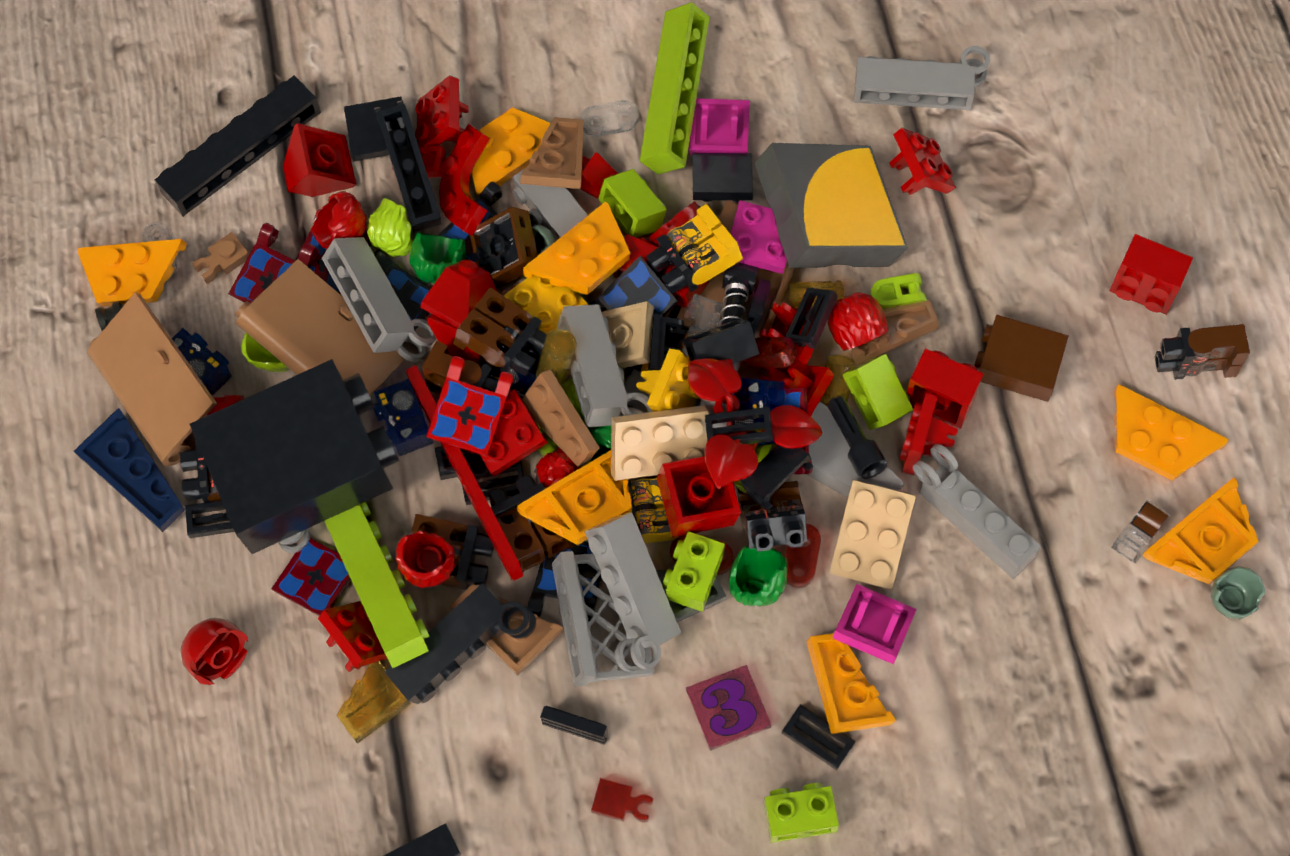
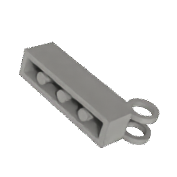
[854,46,990,110]
[512,168,588,294]
[322,237,436,362]
[557,304,653,427]
[913,444,1041,580]
[584,512,681,672]

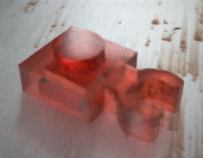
[591,778,654,823]

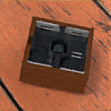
[470,207,538,289]

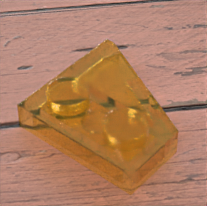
[336,661,411,744]

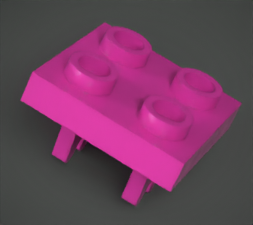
[689,98,750,155]
[730,200,787,274]
[833,584,917,665]

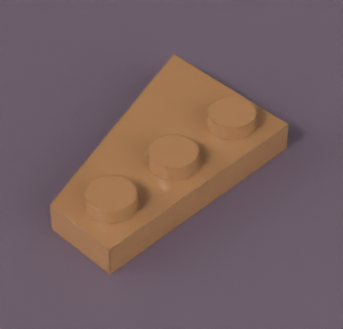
[520,117,584,189]
[522,369,599,467]

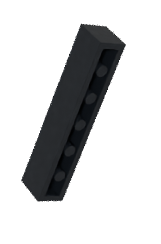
[154,75,321,217]

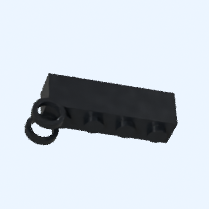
[374,100,441,233]
[384,583,536,704]

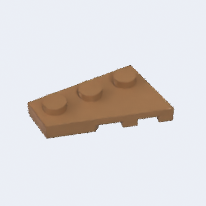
[850,300,938,365]
[449,584,564,676]

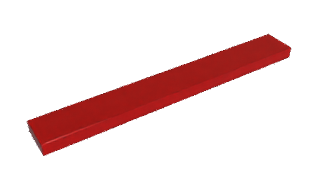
[406,365,524,581]

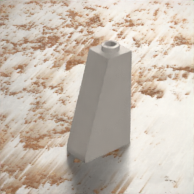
[806,402,904,498]

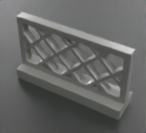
[552,551,654,687]

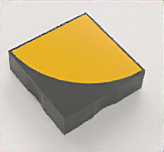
[754,143,908,268]

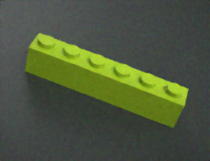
[640,2,710,175]
[324,502,430,668]

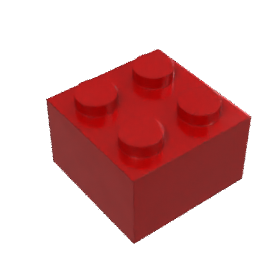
[1109,234,1193,315]
[906,348,984,429]
[657,456,741,537]

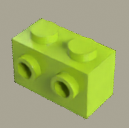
[598,169,667,238]
[842,354,913,430]
[662,531,725,612]
[763,783,839,843]

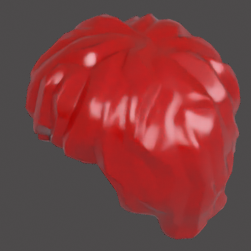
[310,191,367,249]
[827,292,888,351]
[396,530,455,588]

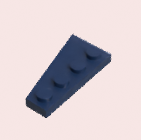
[74,408,185,532]

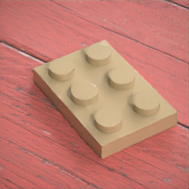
[565,301,654,378]
[611,405,708,481]
[829,479,916,590]

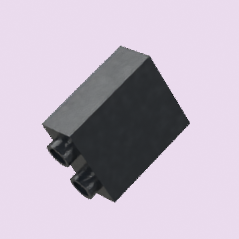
[189,359,400,554]

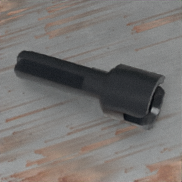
[828,396,887,479]

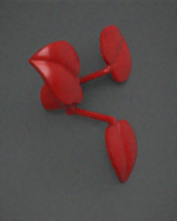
[687,358,823,489]

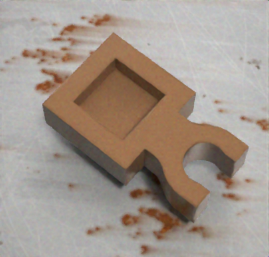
[192,232,249,284]

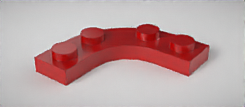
[439,124,491,236]

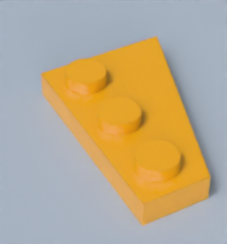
[806,633,896,734]

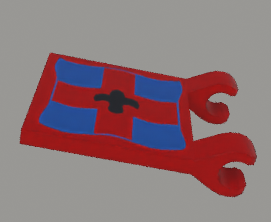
[426,356,513,457]

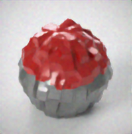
[534,449,584,489]

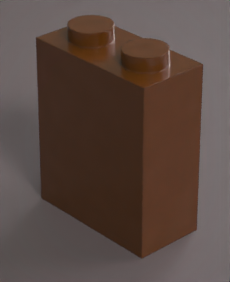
[974,315,1069,402]

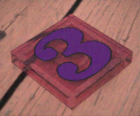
[686,665,771,751]

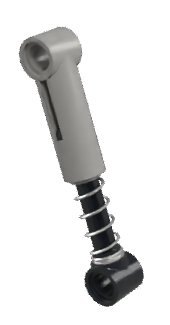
[700,262,758,428]

